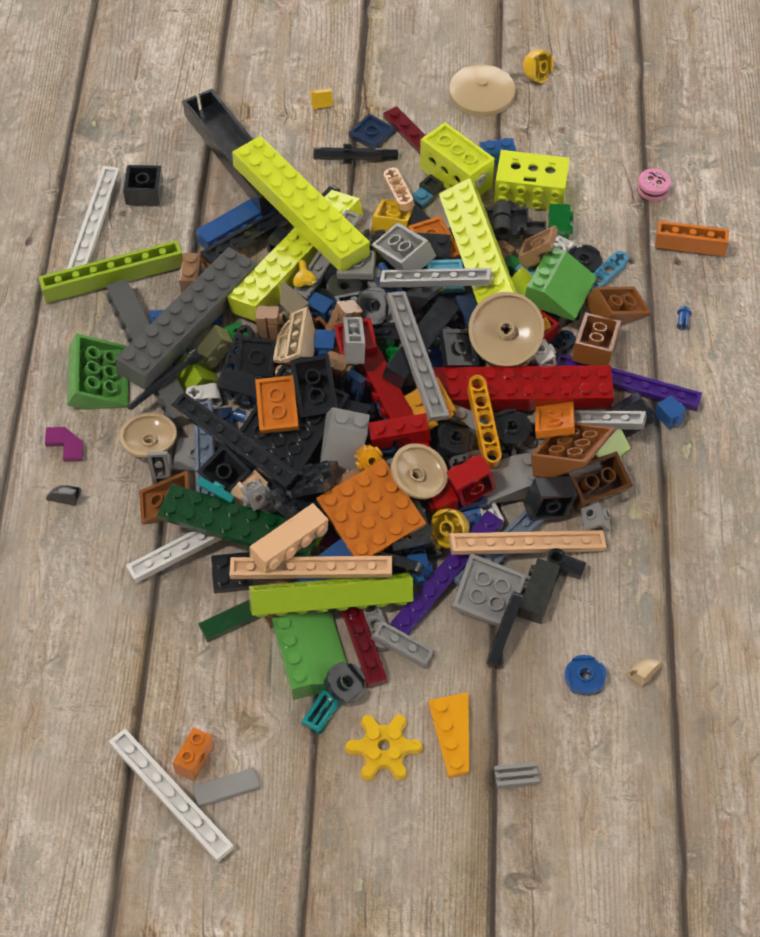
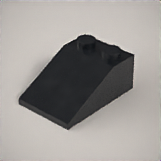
[290,354,338,418]

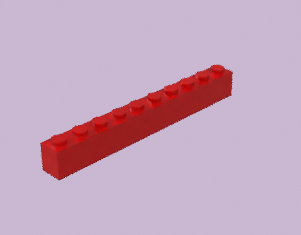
[356,347,458,513]

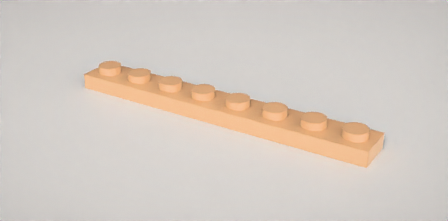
[449,530,607,555]
[230,556,392,579]

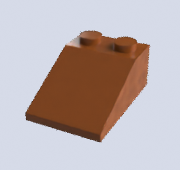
[585,286,651,326]
[139,470,196,525]

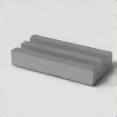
[494,762,540,789]

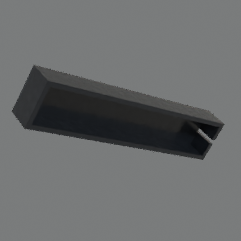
[182,89,275,213]

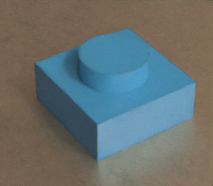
[412,187,433,210]

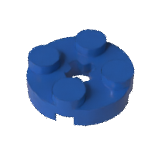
[564,655,606,695]

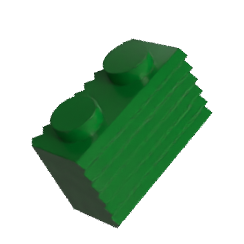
[548,203,574,240]

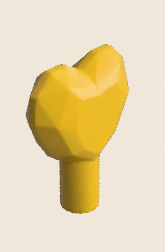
[293,260,316,288]

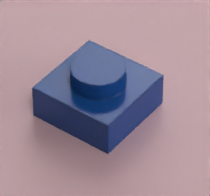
[462,508,482,531]

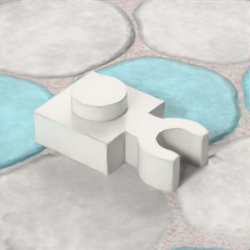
[553,235,574,252]

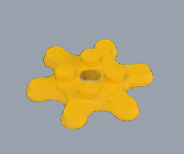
[344,714,423,781]

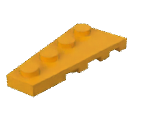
[428,692,469,779]

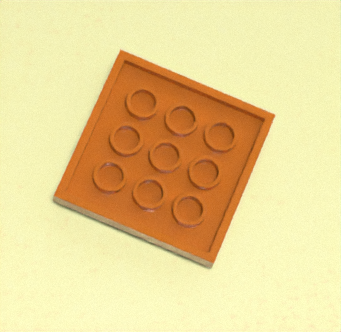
[316,459,426,556]

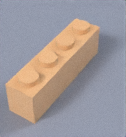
[250,503,328,573]

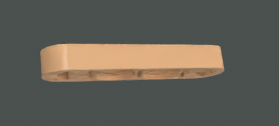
[383,168,415,211]

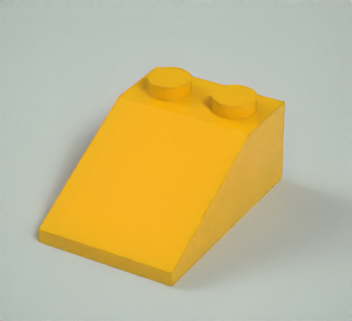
[371,199,416,235]

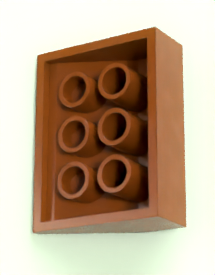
[531,423,615,477]

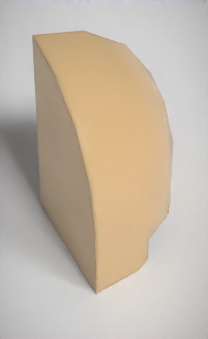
[626,659,662,687]

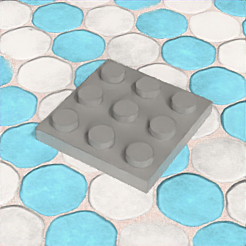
[451,554,527,627]

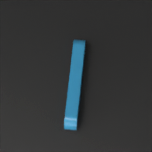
[587,251,628,297]

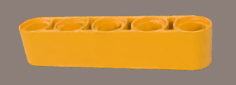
[467,375,501,469]

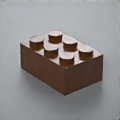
[560,451,633,511]

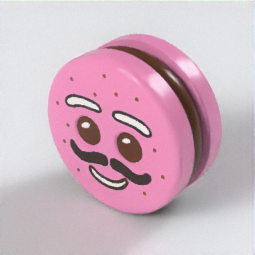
[637,168,671,201]

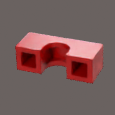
[369,413,431,450]

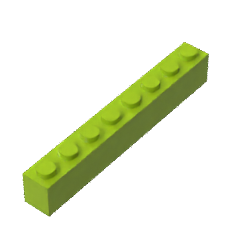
[39,240,183,303]
[249,573,413,617]

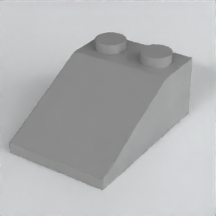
[372,223,436,270]
[320,407,370,473]
[486,453,538,504]

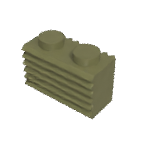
[196,325,233,370]

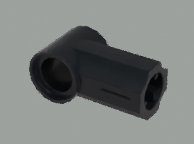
[546,548,586,579]

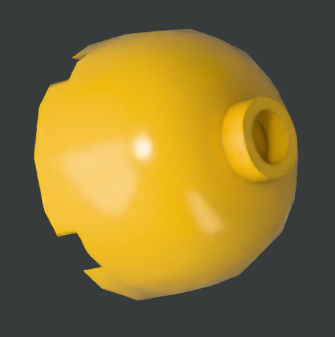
[523,49,554,83]
[431,508,470,548]

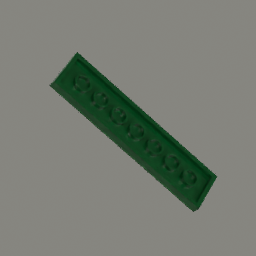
[157,484,318,557]

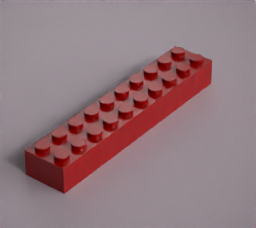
[432,365,614,411]

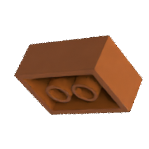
[572,312,621,366]

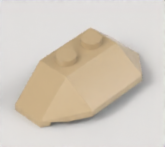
[273,307,316,364]

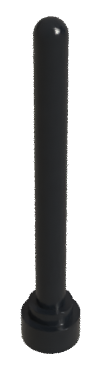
[127,348,202,410]

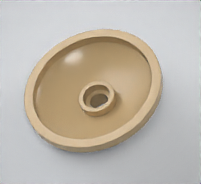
[119,413,177,458]
[391,444,448,499]

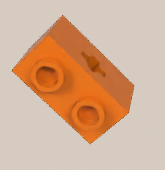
[173,727,214,781]

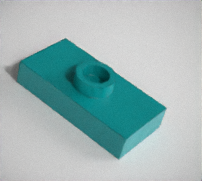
[196,477,236,503]

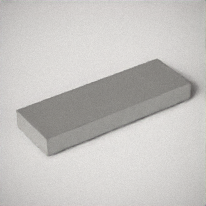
[371,620,434,668]
[192,767,260,808]

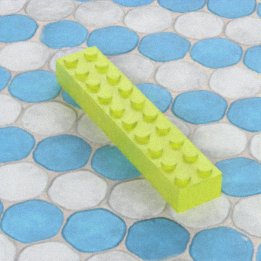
[232,136,370,271]
[439,178,516,304]
[227,190,363,321]

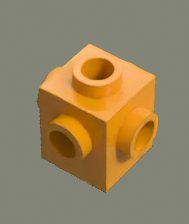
[353,444,383,472]

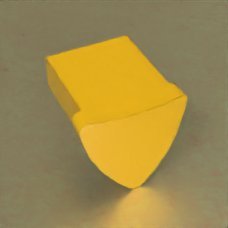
[309,88,333,110]

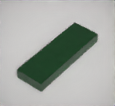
[198,600,260,642]

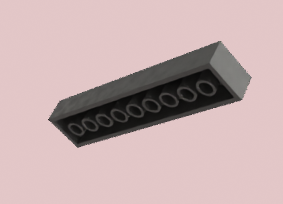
[115,247,258,390]

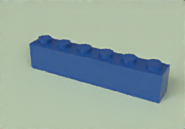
[196,199,276,249]

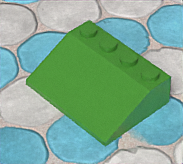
[525,247,597,321]
[67,333,128,409]
[272,613,349,700]

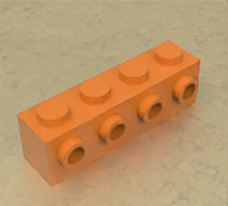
[654,221,729,257]

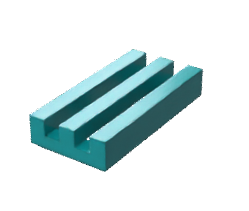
[301,689,340,734]

